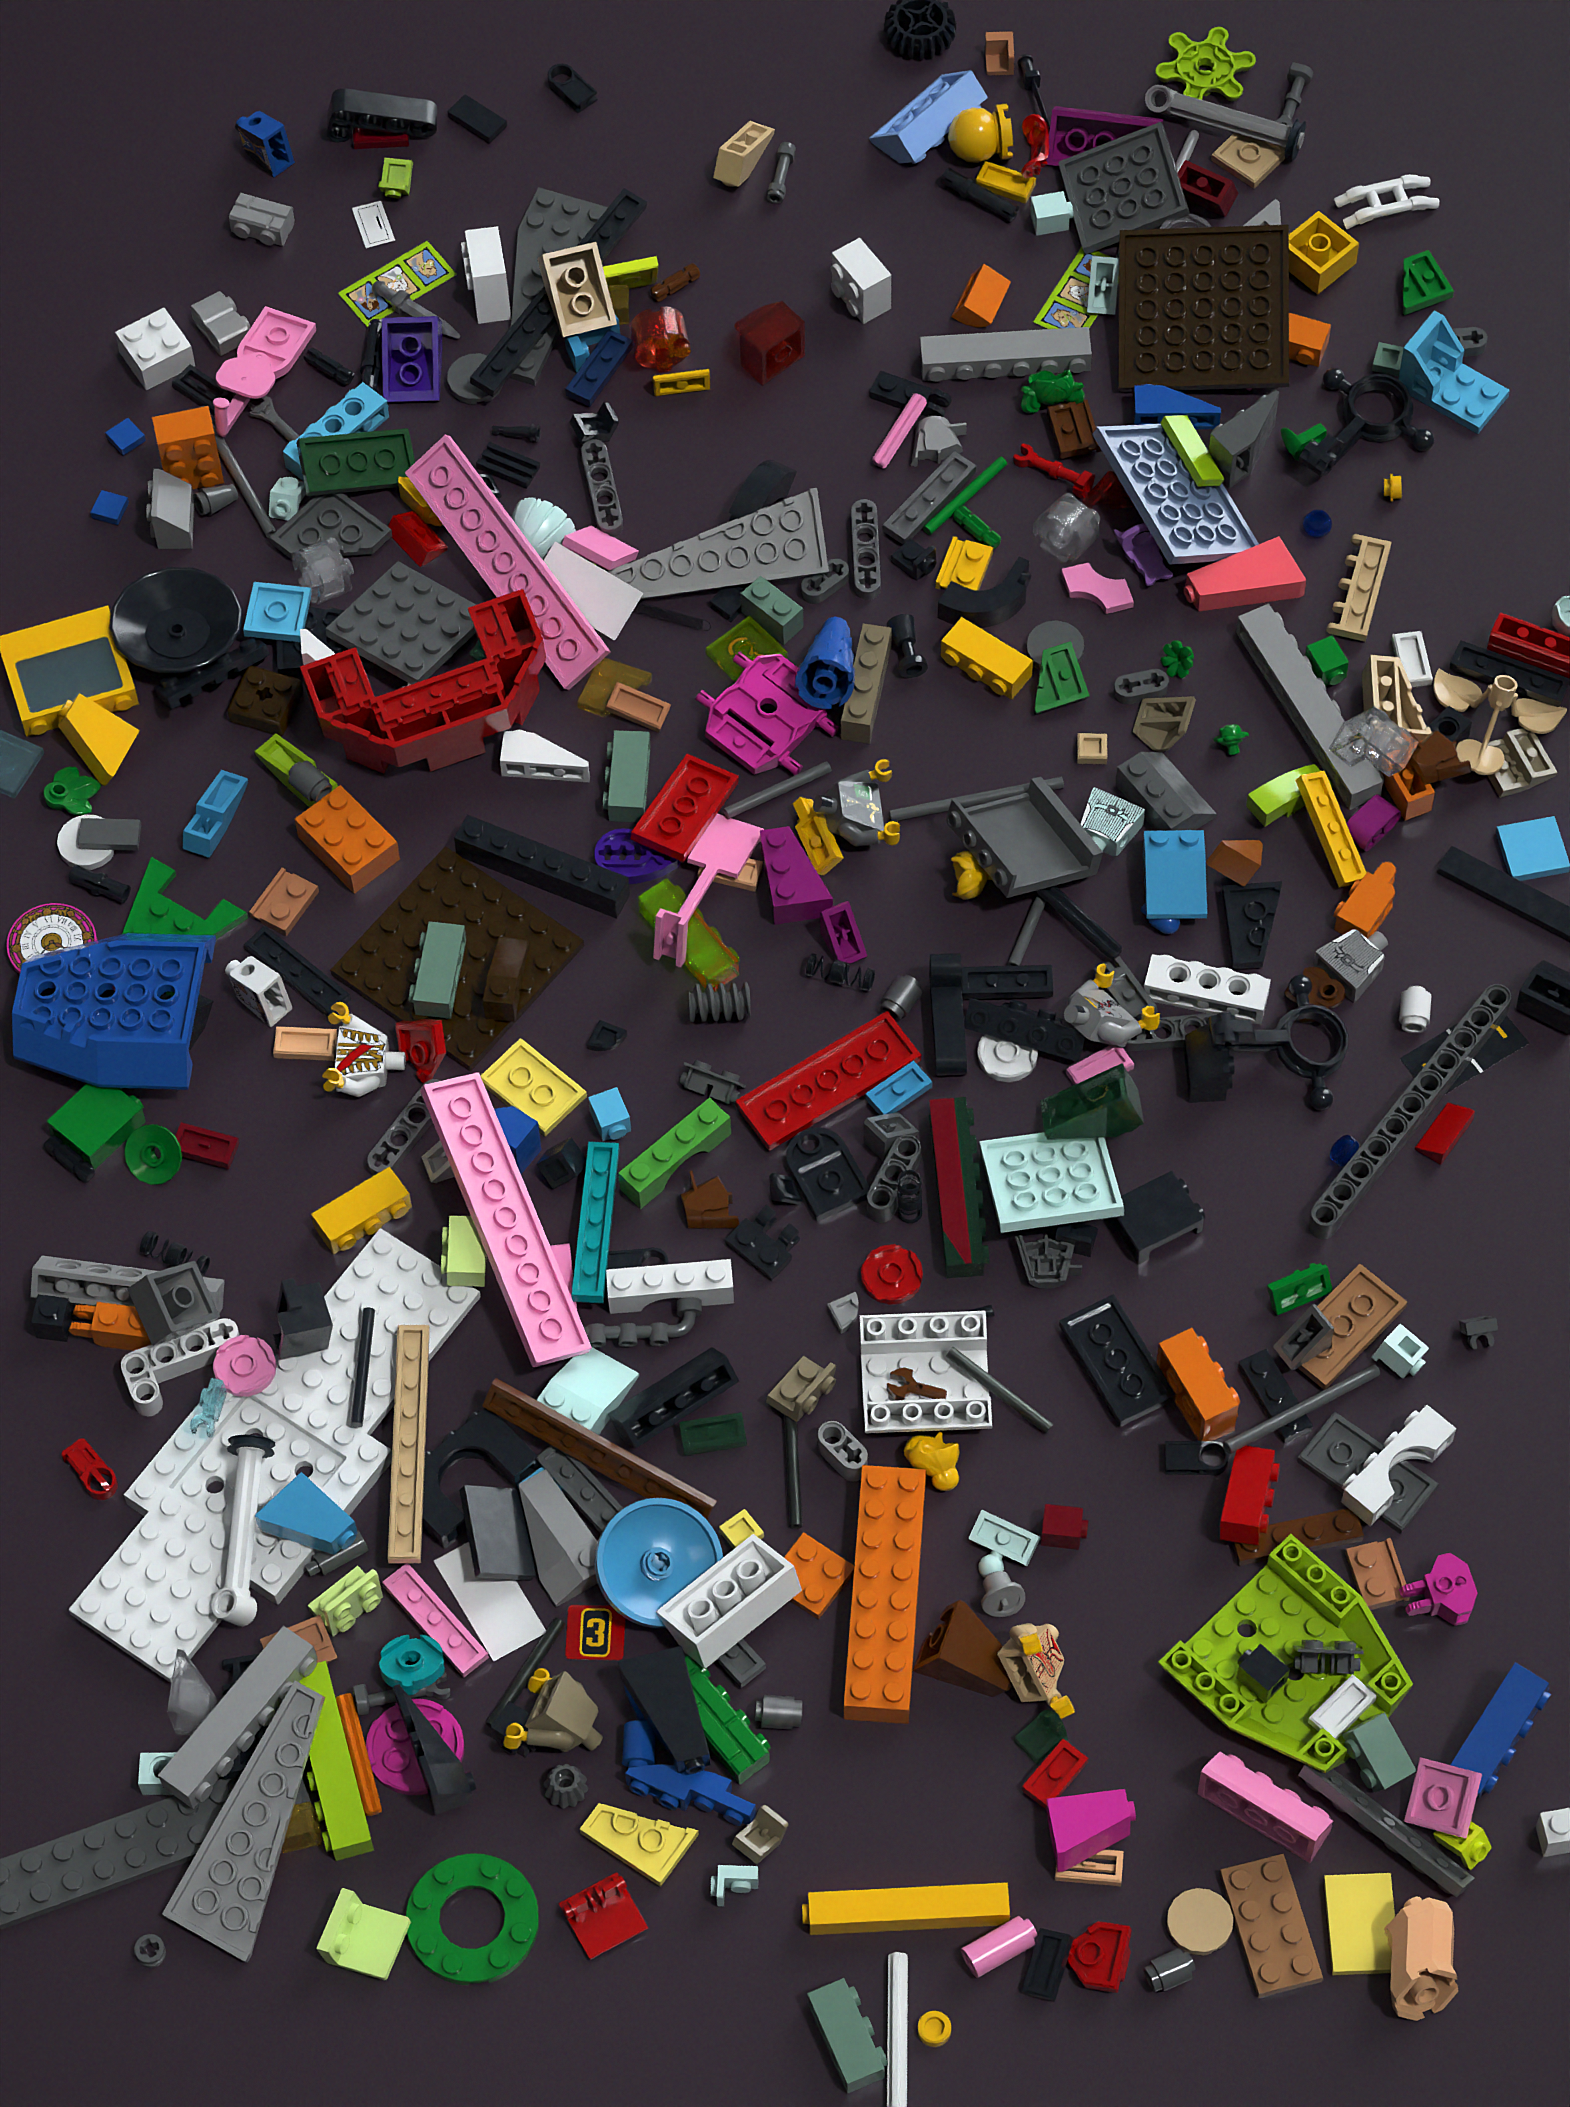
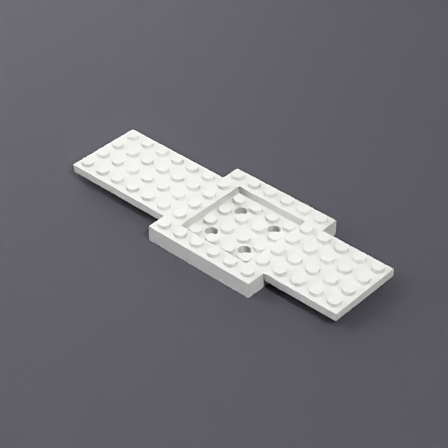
[69,1228,481,1683]

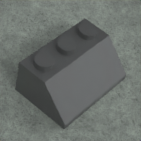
[1116,752,1217,831]

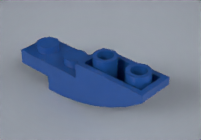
[625,1764,756,1826]

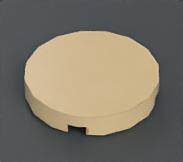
[1167,1888,1233,1956]

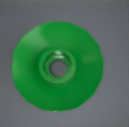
[125,1124,182,1185]

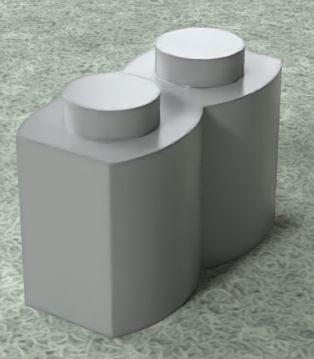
[191,291,251,356]

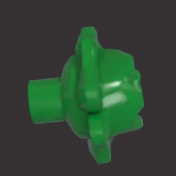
[1213,724,1249,755]

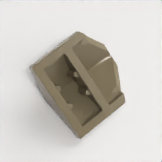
[1133,696,1196,752]

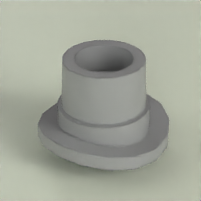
[981,1571,1026,1617]

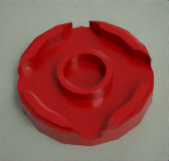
[861,1244,923,1305]

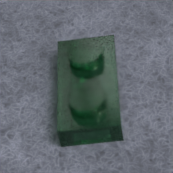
[679,1412,747,1456]

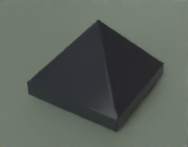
[769,1173,803,1205]

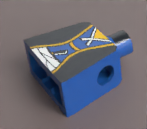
[235,111,295,178]

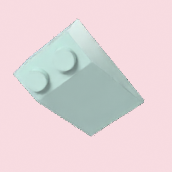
[537,1347,639,1435]

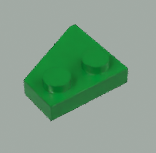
[1403,250,1454,315]
[1034,641,1089,715]

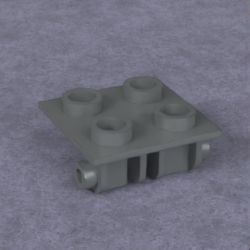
[1294,1640,1364,1674]

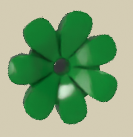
[1160,640,1194,678]

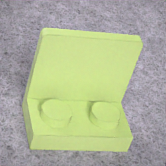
[308,1566,383,1637]
[316,1888,411,1980]

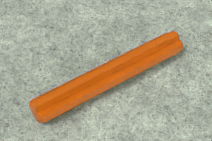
[336,1693,382,1816]

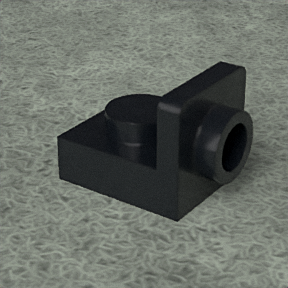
[891,538,937,581]

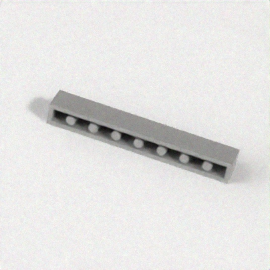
[1236,603,1384,810]

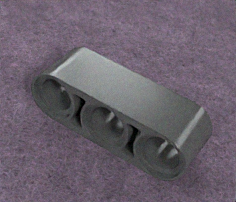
[867,1135,921,1223]

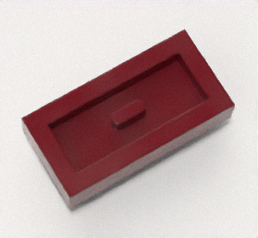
[175,1122,240,1169]

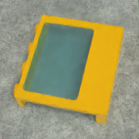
[0,605,139,737]

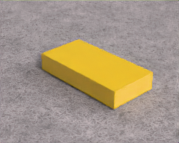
[976,161,1036,204]

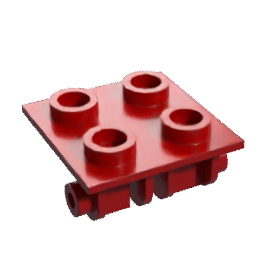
[559,1872,648,1960]

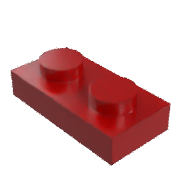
[1022,1739,1089,1810]

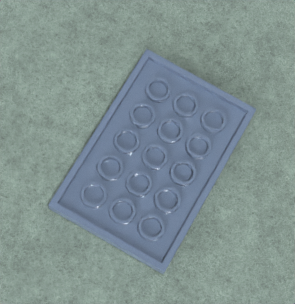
[1092,424,1259,564]

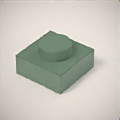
[1372,342,1404,377]

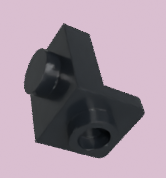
[569,402,619,443]

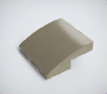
[1487,728,1558,798]

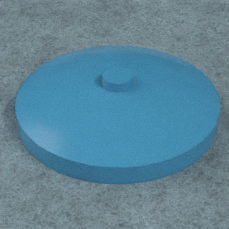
[594,1498,723,1628]

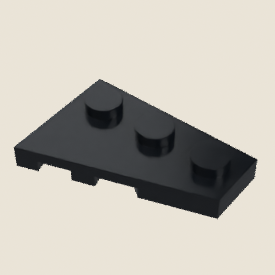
[1222,881,1282,969]

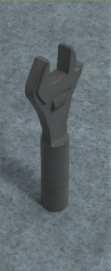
[248,396,299,442]

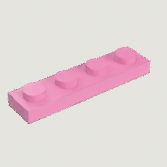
[382,1563,489,1678]

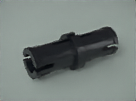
[69,865,131,903]

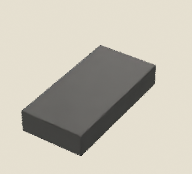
[78,818,141,850]

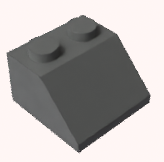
[127,1261,220,1346]

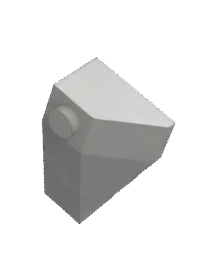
[518,1469,598,1607]

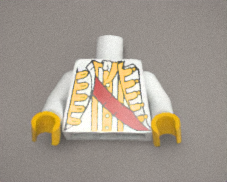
[322,1002,406,1097]

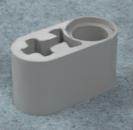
[818,1421,868,1481]

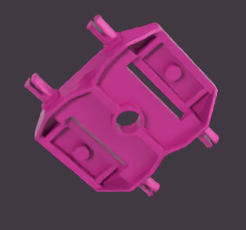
[695,651,840,775]

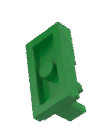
[1267,1263,1333,1315]

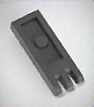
[1092,956,1158,1021]

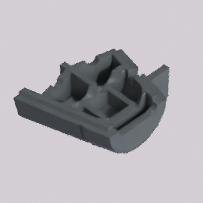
[1015,1235,1082,1289]

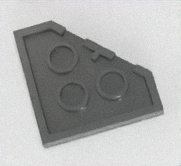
[270,493,392,559]

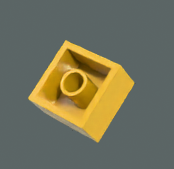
[1289,211,1359,295]

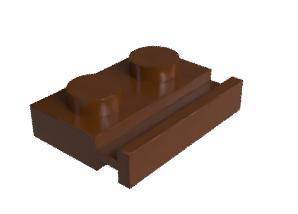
[1047,399,1101,459]

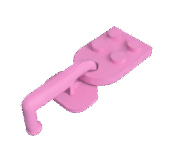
[213,306,316,437]

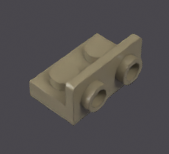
[766,1356,836,1422]

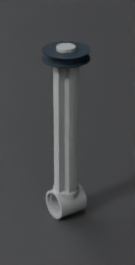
[1145,85,1306,160]

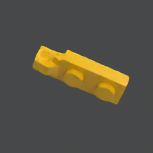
[792,797,844,875]

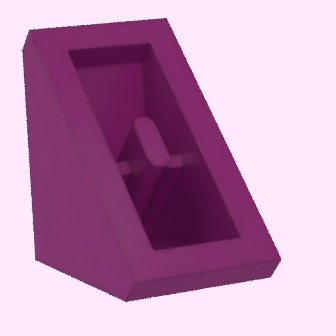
[820,901,867,964]

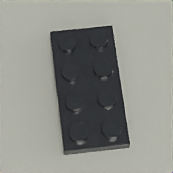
[1059,1294,1176,1427]

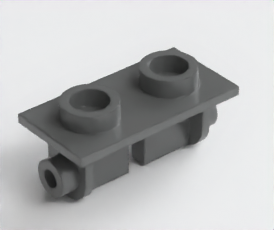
[680,1060,746,1105]

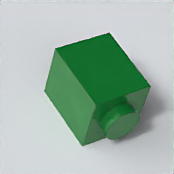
[1305,635,1349,686]

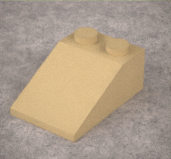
[538,242,617,338]

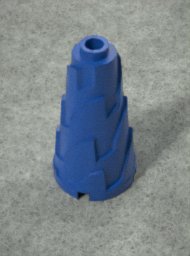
[795,617,855,709]

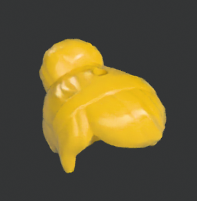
[951,851,992,900]
[904,1432,960,1491]

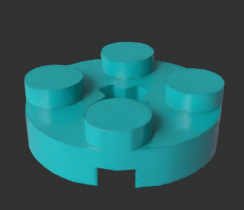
[379,1635,445,1695]

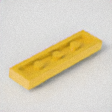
[1295,770,1367,887]

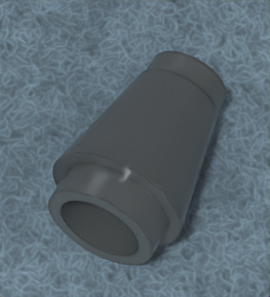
[193,484,238,516]

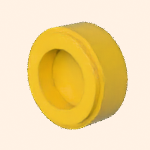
[918,2011,951,2047]

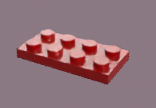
[631,754,739,862]

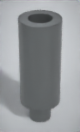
[305,1531,369,1577]

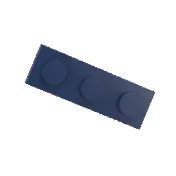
[565,329,633,407]

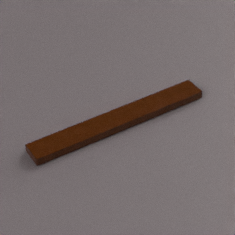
[482,1378,717,1521]

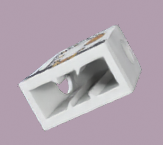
[225,956,293,1027]

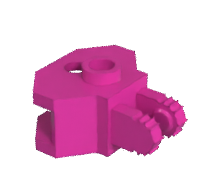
[1399,1553,1478,1626]

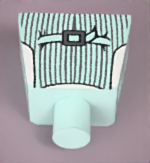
[1080,787,1145,857]

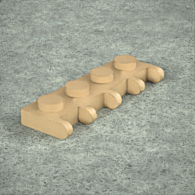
[1326,534,1392,642]

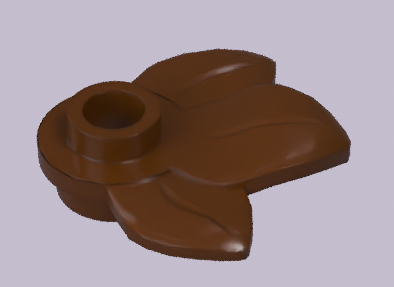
[1284,967,1345,1023]

